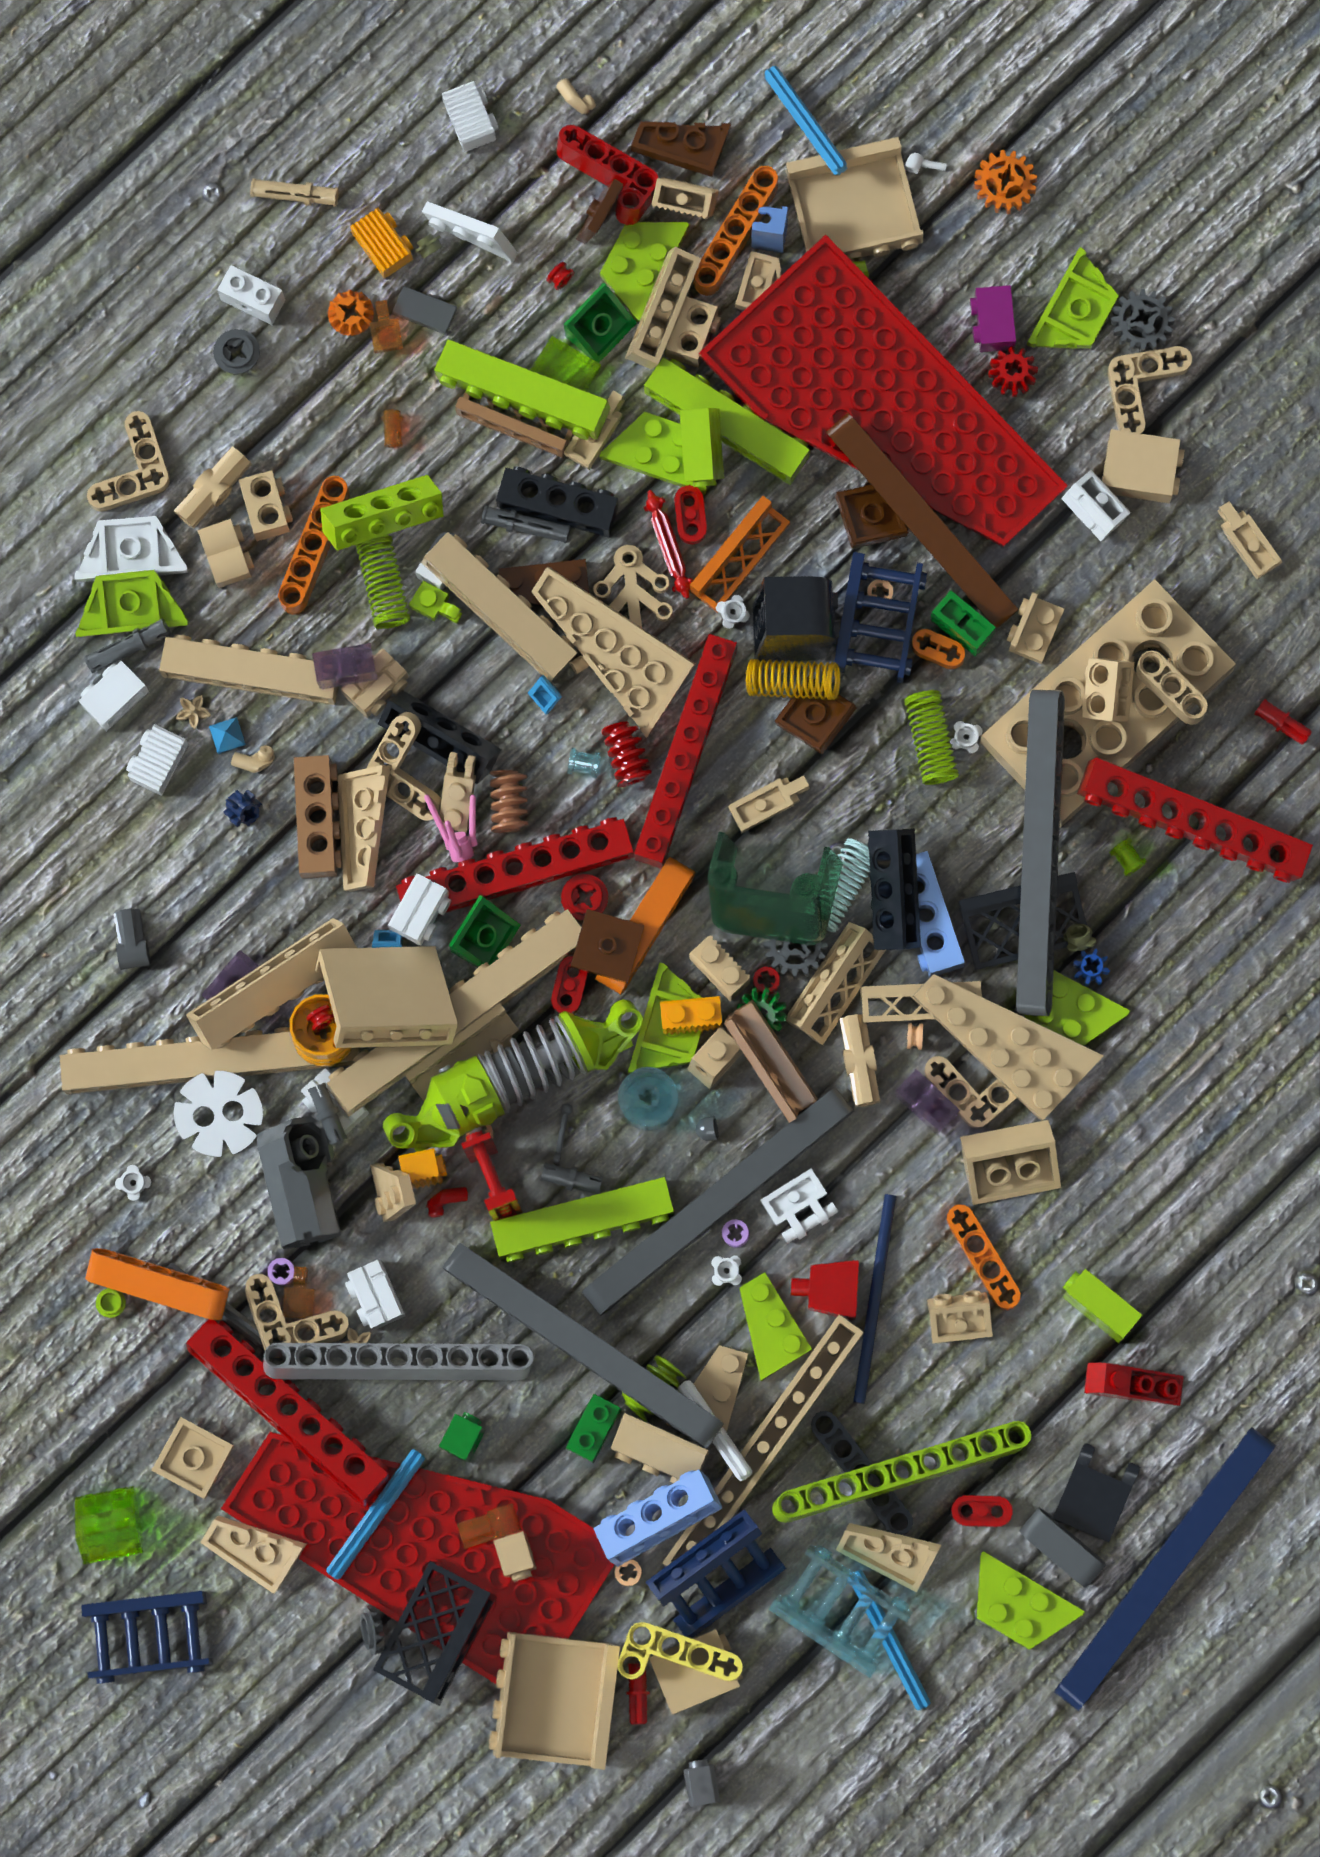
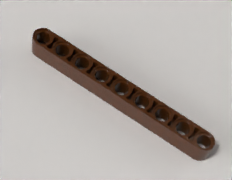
[826,413,1019,630]

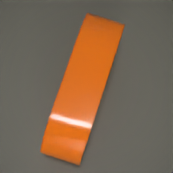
[911,629,965,669]

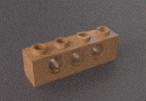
[294,755,342,879]

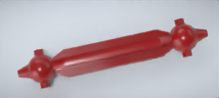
[643,490,694,599]

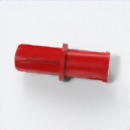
[1254,699,1312,745]
[626,1663,650,1725]

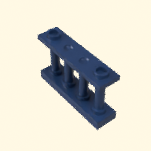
[833,552,927,683]
[646,1509,786,1639]
[81,1591,213,1684]

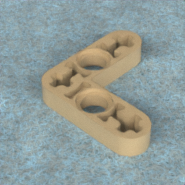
[1108,346,1192,434]
[87,411,170,512]
[367,712,441,821]
[924,1056,1017,1129]
[245,1274,349,1358]

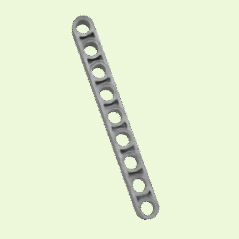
[263,1343,534,1380]

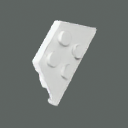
[74,516,188,582]

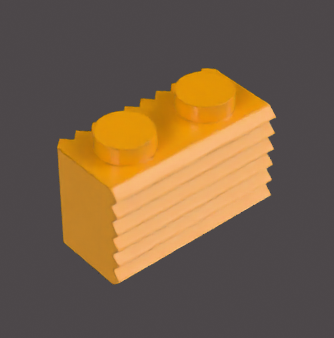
[350,207,414,279]
[660,996,722,1035]
[398,1148,447,1190]

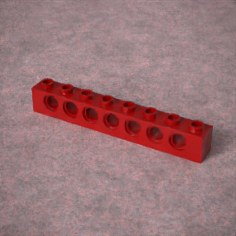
[634,634,737,869]
[1077,757,1313,883]
[396,817,634,915]
[186,1319,389,1508]

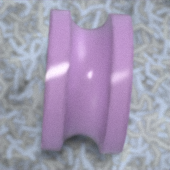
[722,1219,750,1248]
[268,1258,296,1286]

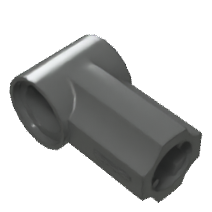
[114,908,151,970]

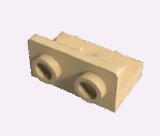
[1007,592,1064,664]
[927,1290,993,1343]

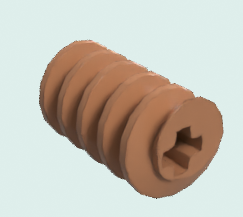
[490,770,528,834]

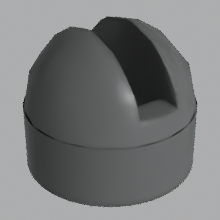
[696,1116,719,1141]

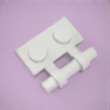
[760,1169,838,1244]

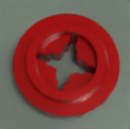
[561,874,608,921]

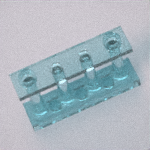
[768,1544,913,1678]

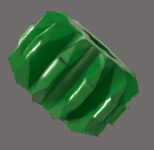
[737,987,787,1032]

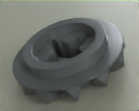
[213,329,260,376]
[360,1606,385,1655]

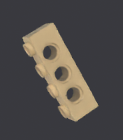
[625,247,701,369]

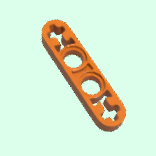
[947,1204,1021,1310]

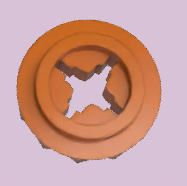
[327,289,374,336]

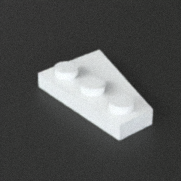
[422,202,518,263]

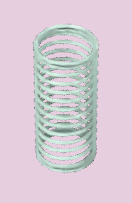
[803,838,870,933]

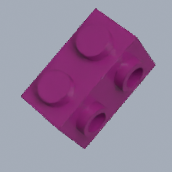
[970,285,1016,353]

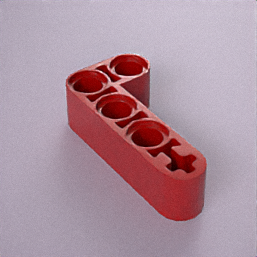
[556,125,659,225]

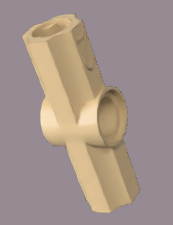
[174,446,252,529]
[839,1014,880,1107]

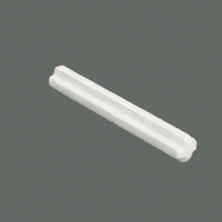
[677,1380,752,1481]

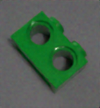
[931,590,996,657]
[566,1394,621,1464]
[439,1412,486,1463]

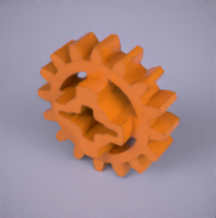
[974,150,1037,214]

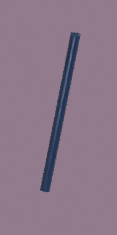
[853,1194,896,1404]

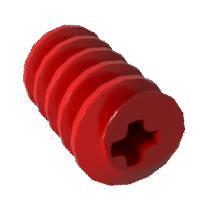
[601,721,652,787]

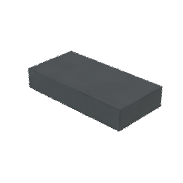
[392,286,457,335]

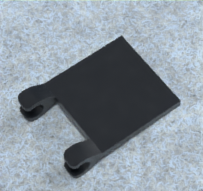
[1053,1443,1140,1542]

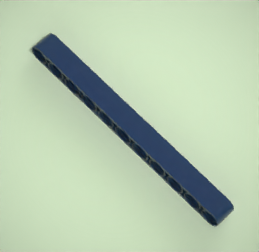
[1054,1427,1276,1711]

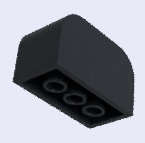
[752,576,839,663]

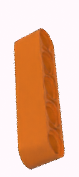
[694,166,778,296]
[278,475,350,615]
[595,857,696,995]
[85,1248,229,1320]

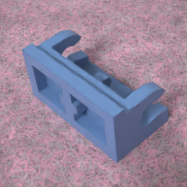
[752,206,788,253]

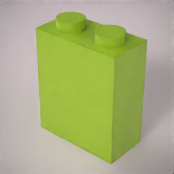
[679,408,724,487]
[1062,1269,1142,1343]

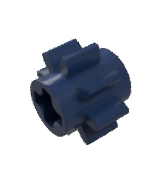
[223,789,262,827]

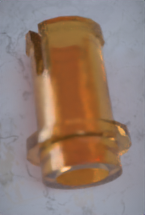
[381,409,404,448]

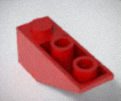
[1084,1363,1183,1406]

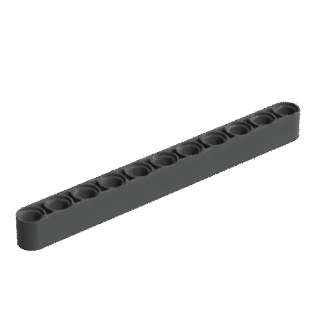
[1016,690,1065,1016]
[582,1087,854,1316]
[442,1243,724,1449]

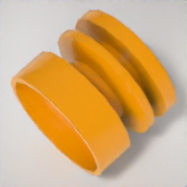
[290,994,352,1066]

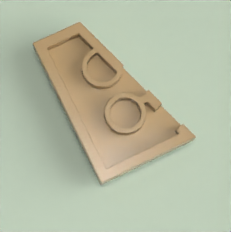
[370,1163,416,1222]
[666,1345,748,1433]
[200,1515,307,1594]
[836,1523,941,1592]

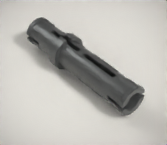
[481,505,571,543]
[84,618,171,673]

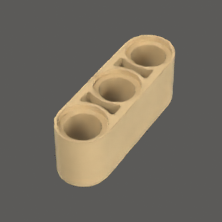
[1136,651,1208,725]

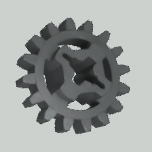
[1111,289,1175,352]
[763,913,828,978]

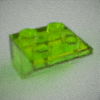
[75,1486,143,1564]

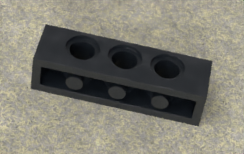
[496,466,619,538]
[378,690,501,784]
[868,828,921,950]

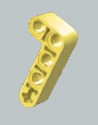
[618,1622,743,1681]

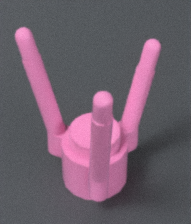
[424,795,478,862]

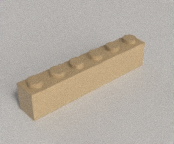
[421,532,577,682]
[159,634,341,705]
[186,918,357,1051]

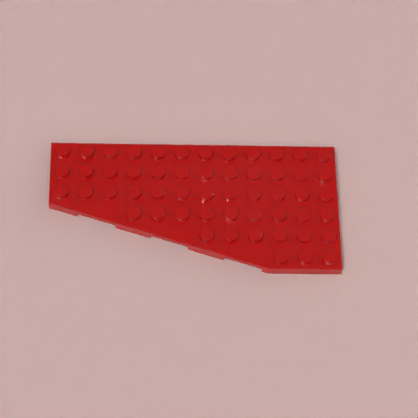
[699,234,1068,547]
[221,1432,615,1684]

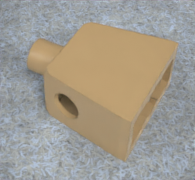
[687,1027,743,1090]

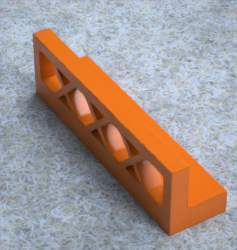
[690,496,790,613]

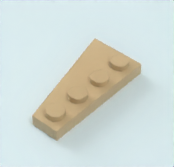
[337,765,390,892]

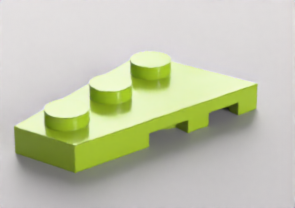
[739,1272,812,1381]

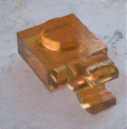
[370,300,403,353]
[283,1266,315,1319]

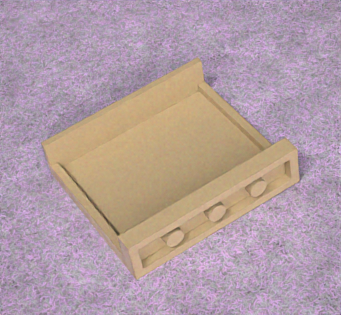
[786,137,923,262]
[315,946,458,1048]
[489,1632,620,1770]

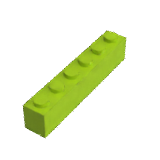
[434,339,611,440]
[644,357,810,485]
[490,1177,674,1263]

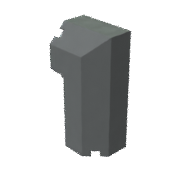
[257,1116,342,1250]

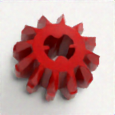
[988,346,1038,397]

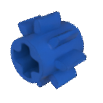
[1072,949,1110,986]

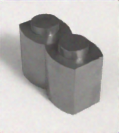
[684,1759,720,1807]

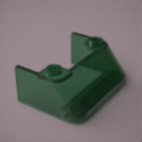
[708,832,843,945]

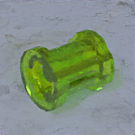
[1109,838,1147,877]

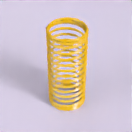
[746,659,840,700]

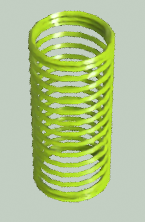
[356,535,411,629]
[904,690,959,785]

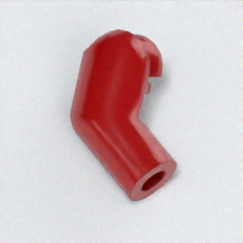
[426,1187,468,1218]

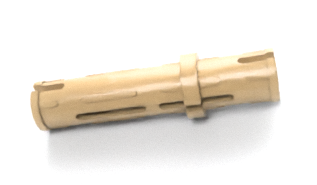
[250,178,339,206]

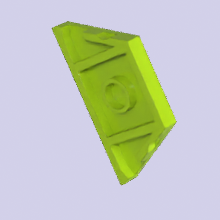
[600,222,690,323]
[1027,247,1119,349]
[600,412,707,495]
[76,570,189,637]
[628,962,702,1074]
[1025,970,1130,1046]
[976,1551,1084,1650]

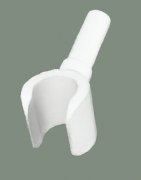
[904,153,946,174]

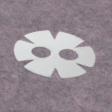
[174,1071,263,1157]

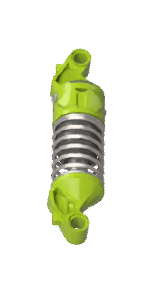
[383,999,643,1152]

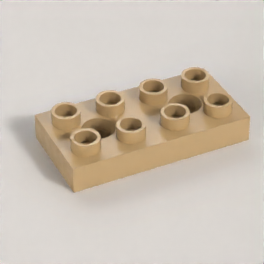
[980,579,1236,828]

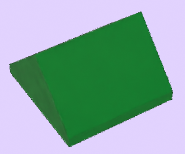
[563,283,637,364]
[449,895,521,968]

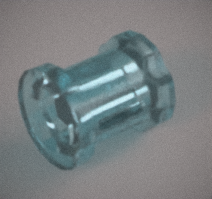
[567,748,601,779]

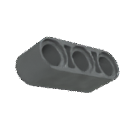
[1019,1507,1106,1588]

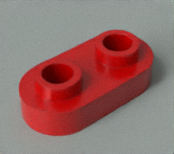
[674,485,707,545]
[551,956,588,1014]
[951,1495,1013,1527]

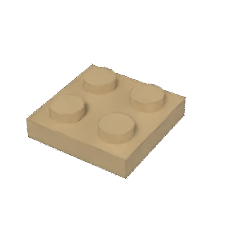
[151,1417,234,1500]

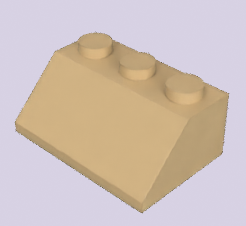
[960,1120,1061,1205]
[611,1413,709,1484]

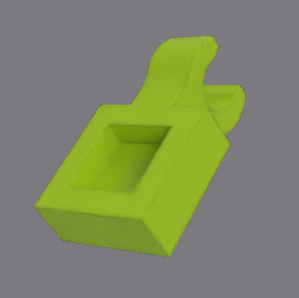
[409,580,462,624]

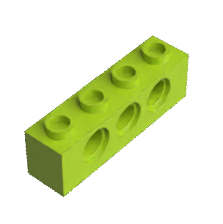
[320,475,444,551]

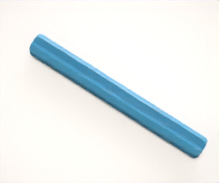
[764,66,847,176]
[326,1449,425,1580]
[848,1570,931,1710]

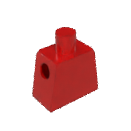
[791,1260,859,1320]

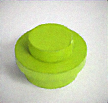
[96,1288,126,1318]

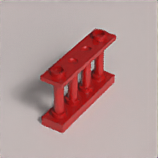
[461,1131,523,1221]

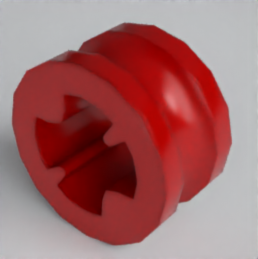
[546,262,575,291]
[753,967,780,995]
[306,1004,335,1032]

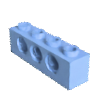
[916,851,965,978]
[593,1469,723,1567]

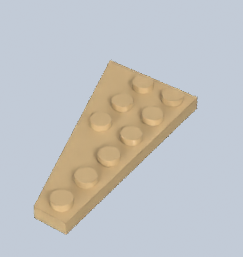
[531,567,696,738]
[912,974,1103,1121]

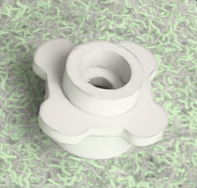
[716,595,750,629]
[950,721,983,753]
[115,1165,151,1201]
[712,1255,742,1286]

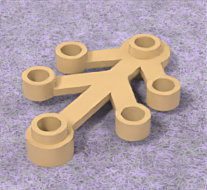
[594,545,673,628]

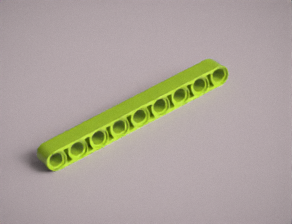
[772,1421,1031,1523]

